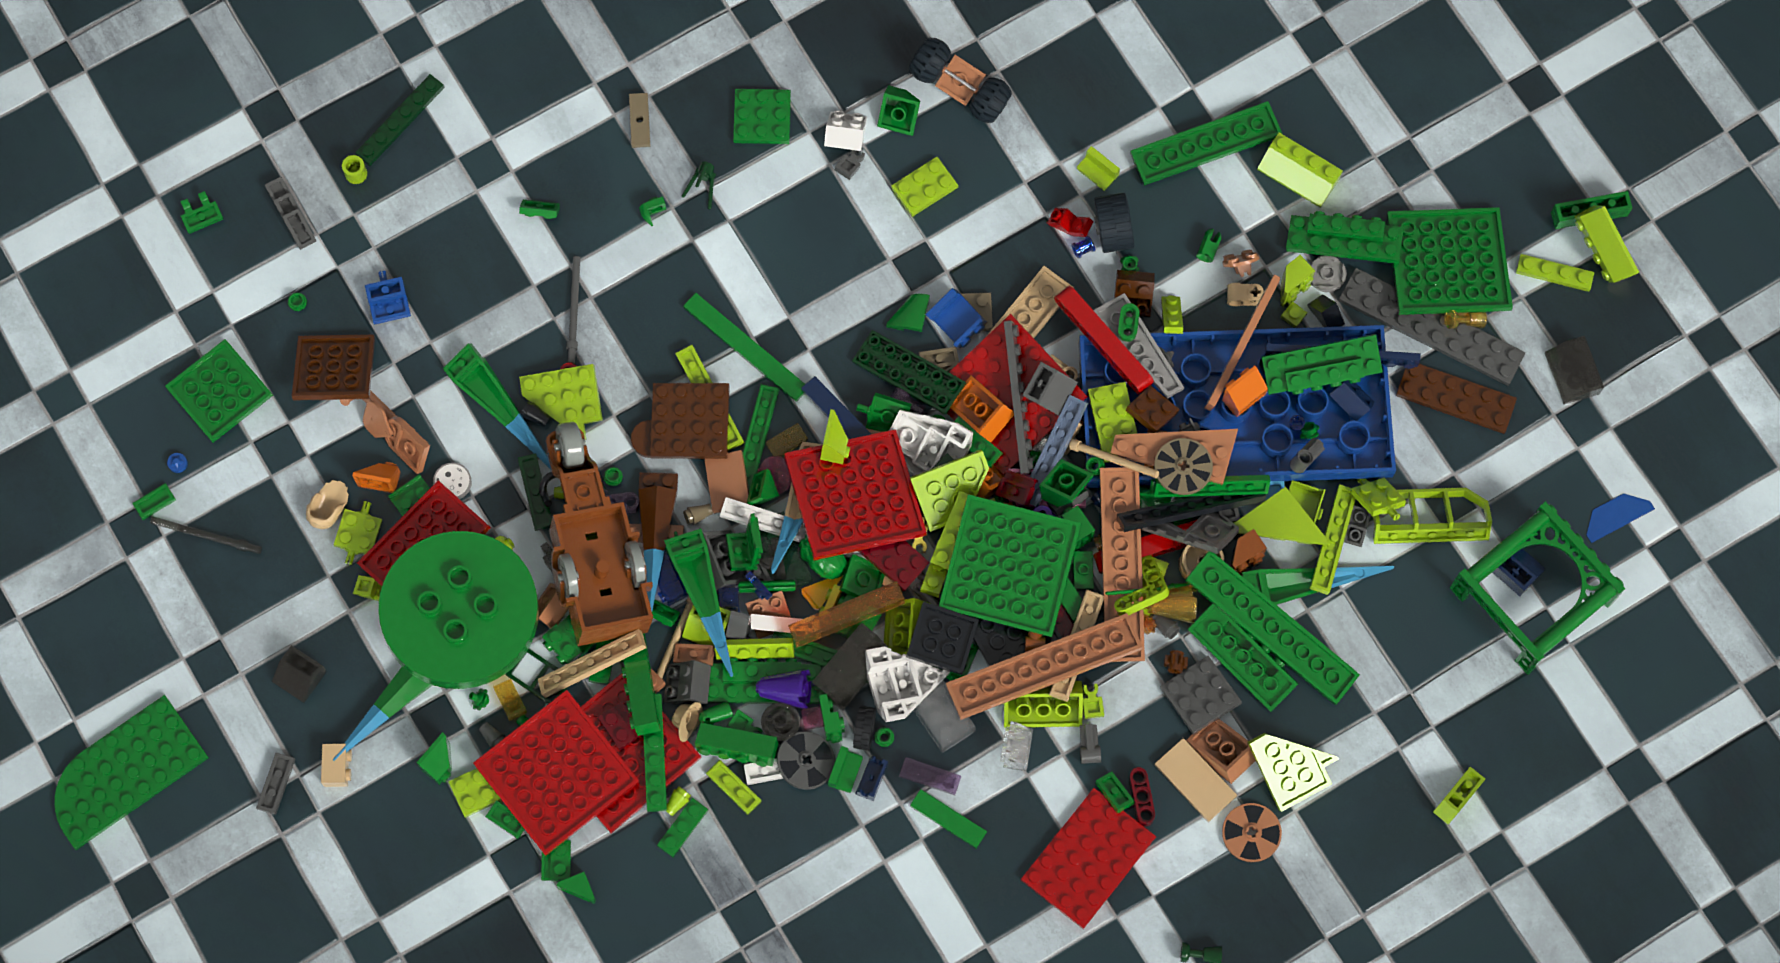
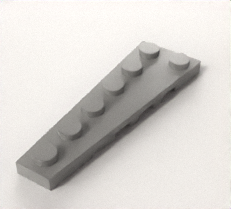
[1093,293,1184,399]

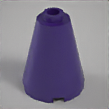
[756,669,812,709]

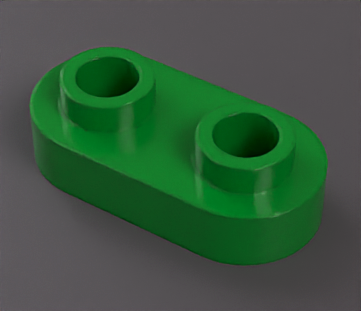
[1118,303,1140,342]

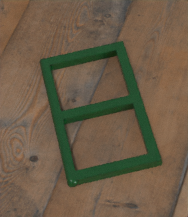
[505,649,568,704]

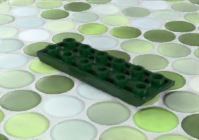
[852,330,966,414]

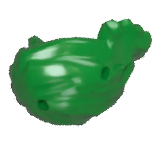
[799,535,848,580]

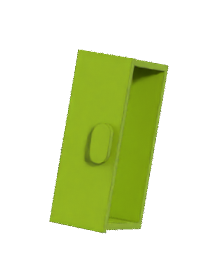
[1289,480,1326,523]

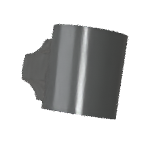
[1290,438,1325,473]
[1080,724,1101,764]

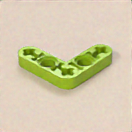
[1114,556,1169,616]

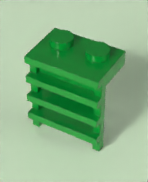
[725,513,763,571]

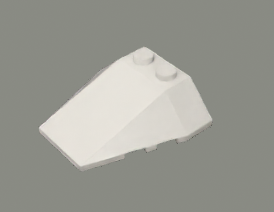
[889,410,973,476]

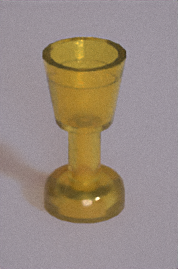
[1444,310,1487,329]

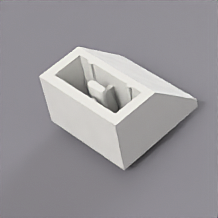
[824,111,867,151]

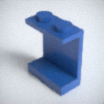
[925,288,987,348]

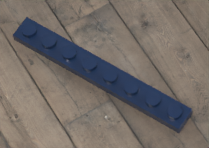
[1265,343,1421,369]

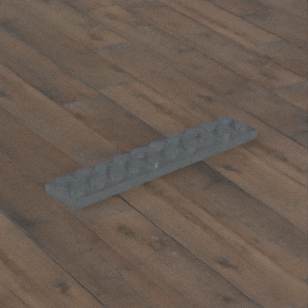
[1339,268,1526,386]

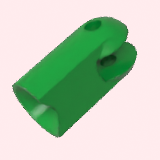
[1196,228,1221,263]
[698,701,733,725]

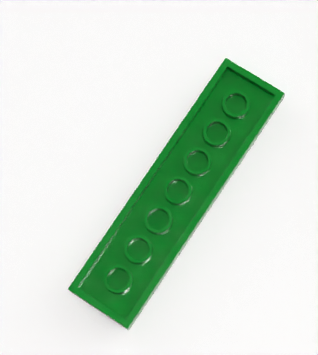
[1130,101,1283,186]

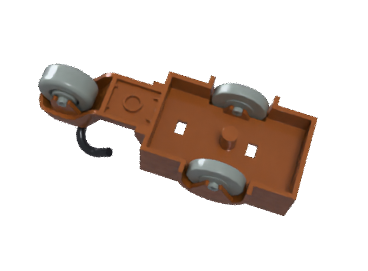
[539,421,653,646]

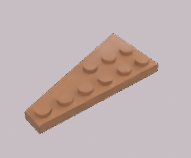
[1110,429,1238,485]

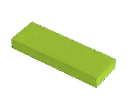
[706,760,762,815]

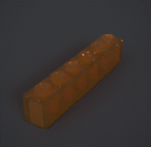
[788,581,905,648]

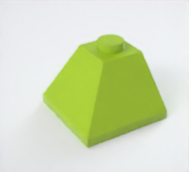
[820,409,850,464]

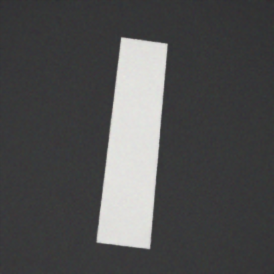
[751,614,820,636]

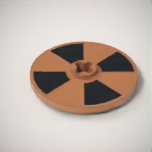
[1222,803,1282,862]

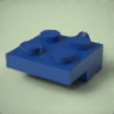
[365,271,411,325]

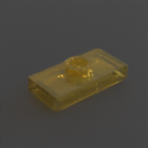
[765,423,808,459]
[493,679,527,721]

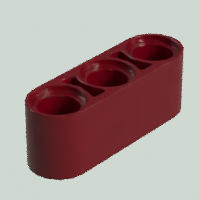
[1129,767,1155,827]

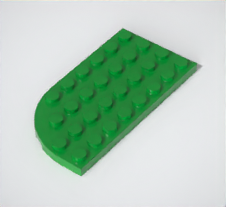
[55,695,209,850]

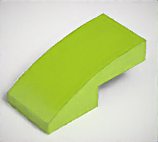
[353,575,382,601]

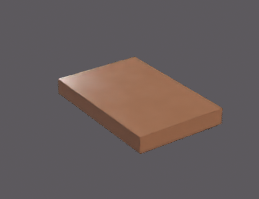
[705,450,749,514]

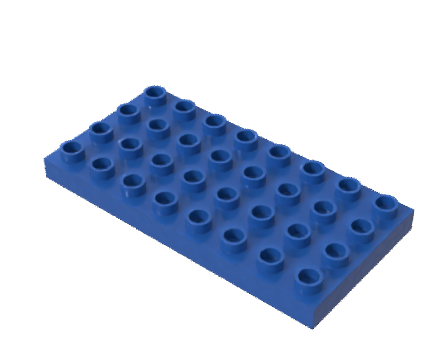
[1078,325,1396,488]

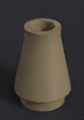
[683,504,713,525]

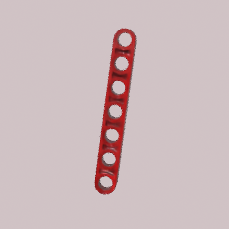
[1054,285,1154,394]
[1093,519,1198,574]

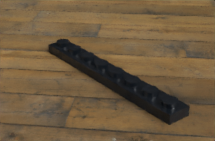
[1116,494,1266,532]

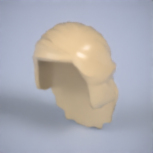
[306,480,349,529]

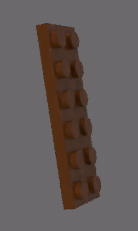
[1396,364,1517,434]

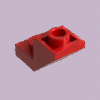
[1047,208,1094,237]

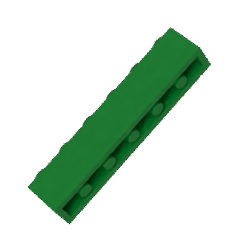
[618,633,661,736]

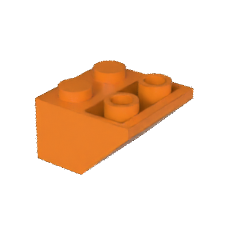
[1222,366,1268,417]

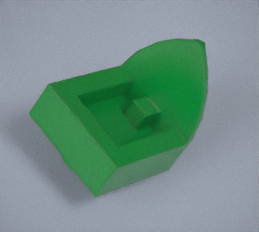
[639,196,666,226]

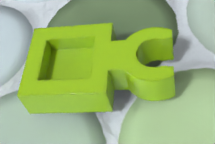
[1083,683,1104,719]

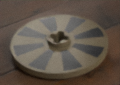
[1154,438,1213,495]

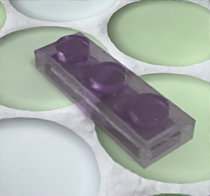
[899,757,962,796]

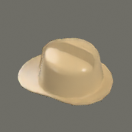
[672,702,703,742]

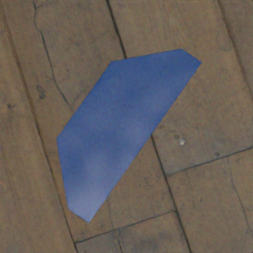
[1586,494,1655,543]

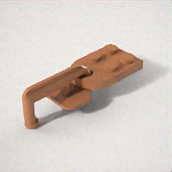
[340,390,430,474]

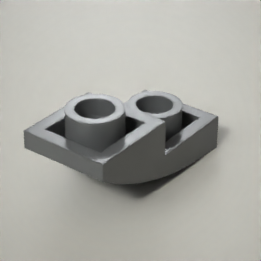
[1344,506,1371,547]

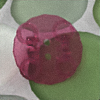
[757,456,791,494]

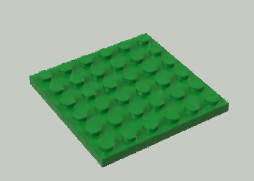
[1387,207,1513,315]
[939,494,1082,637]

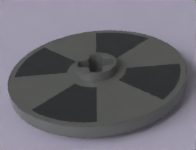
[777,732,835,790]

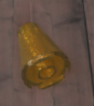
[1144,585,1197,623]

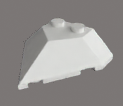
[865,647,950,722]

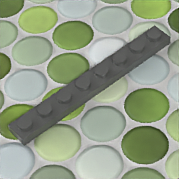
[1004,321,1034,475]

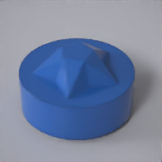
[167,453,188,473]

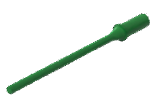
[1105,583,1192,595]

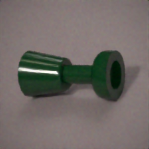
[1180,942,1222,963]

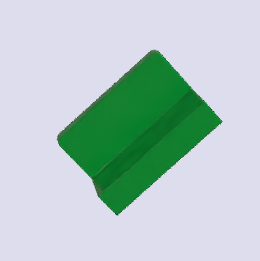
[828,746,863,793]

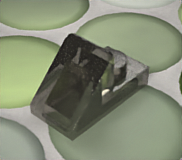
[759,537,786,579]

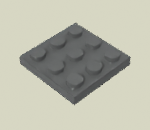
[1160,656,1242,735]

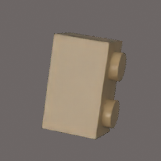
[321,744,352,787]

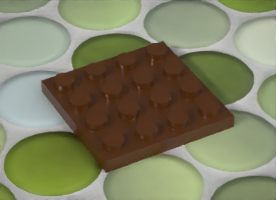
[292,335,375,400]
[650,383,730,459]

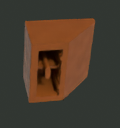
[1230,529,1267,575]

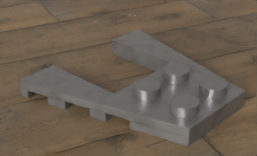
[1142,496,1239,554]

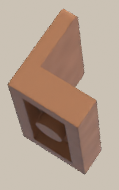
[538,583,568,629]

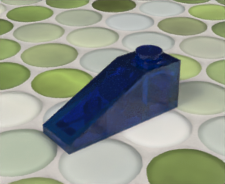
[657,551,688,606]

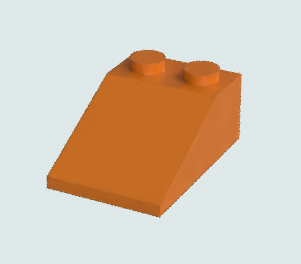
[950,376,1014,443]

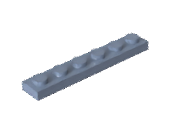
[1030,395,1088,507]

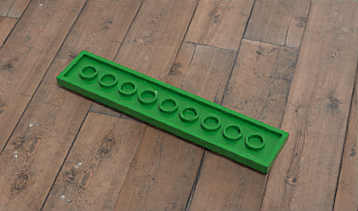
[1185,551,1360,705]

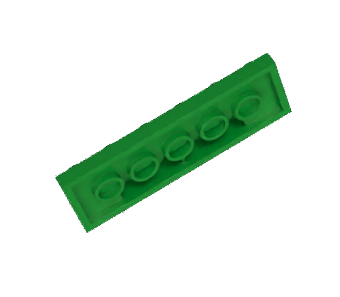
[1286,211,1404,264]
[1261,334,1383,395]
[1188,604,1299,712]
[708,658,821,704]

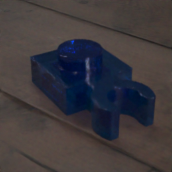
[745,571,773,600]

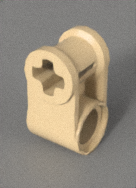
[1227,283,1264,306]

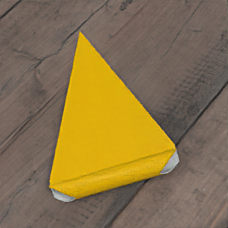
[801,576,843,610]

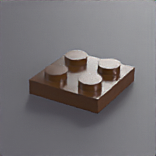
[1126,385,1180,433]

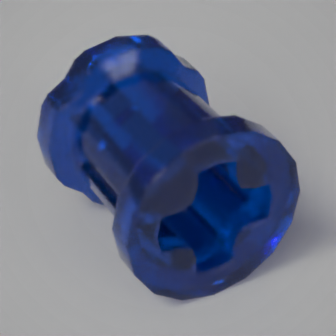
[1071,236,1096,259]

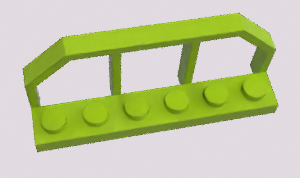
[1373,488,1492,544]

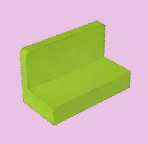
[1077,146,1120,191]

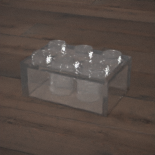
[913,680,976,753]

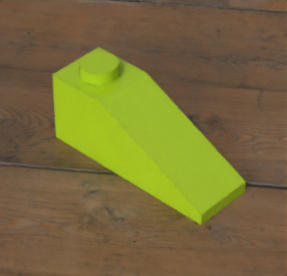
[1433,767,1485,825]

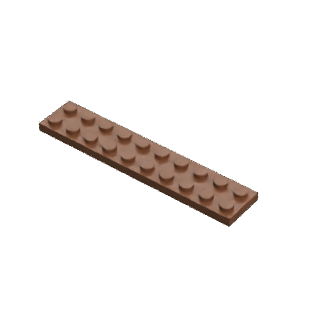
[1100,467,1145,662]
[946,613,1143,720]

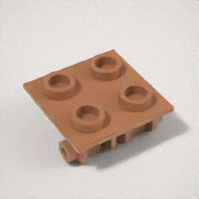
[745,591,791,639]

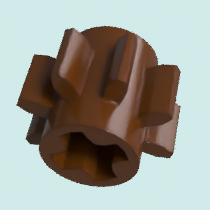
[1164,650,1188,674]

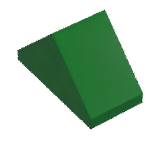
[746,468,779,505]
[556,872,596,904]

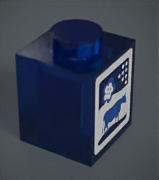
[719,587,740,612]

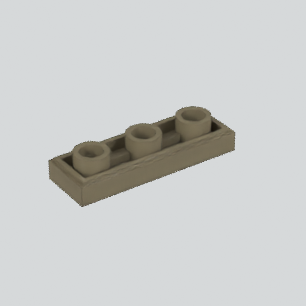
[629,93,651,148]

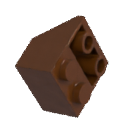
[1114,270,1155,317]

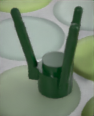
[682,161,716,210]

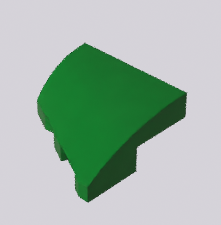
[886,294,930,332]

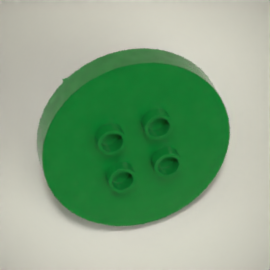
[378,531,539,689]

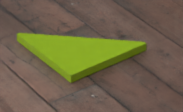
[1234,486,1330,547]

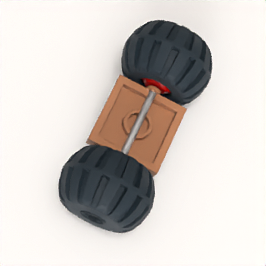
[909,38,1012,123]

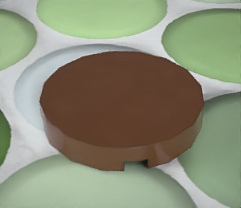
[631,420,652,458]

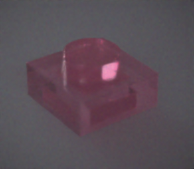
[801,707,824,730]

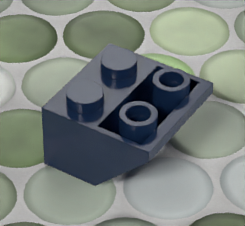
[1492,549,1546,596]

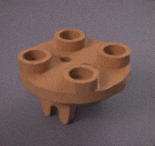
[1222,250,1260,277]

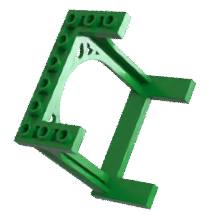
[1450,501,1625,675]

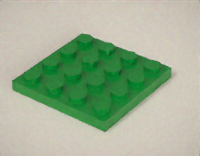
[165,339,273,443]

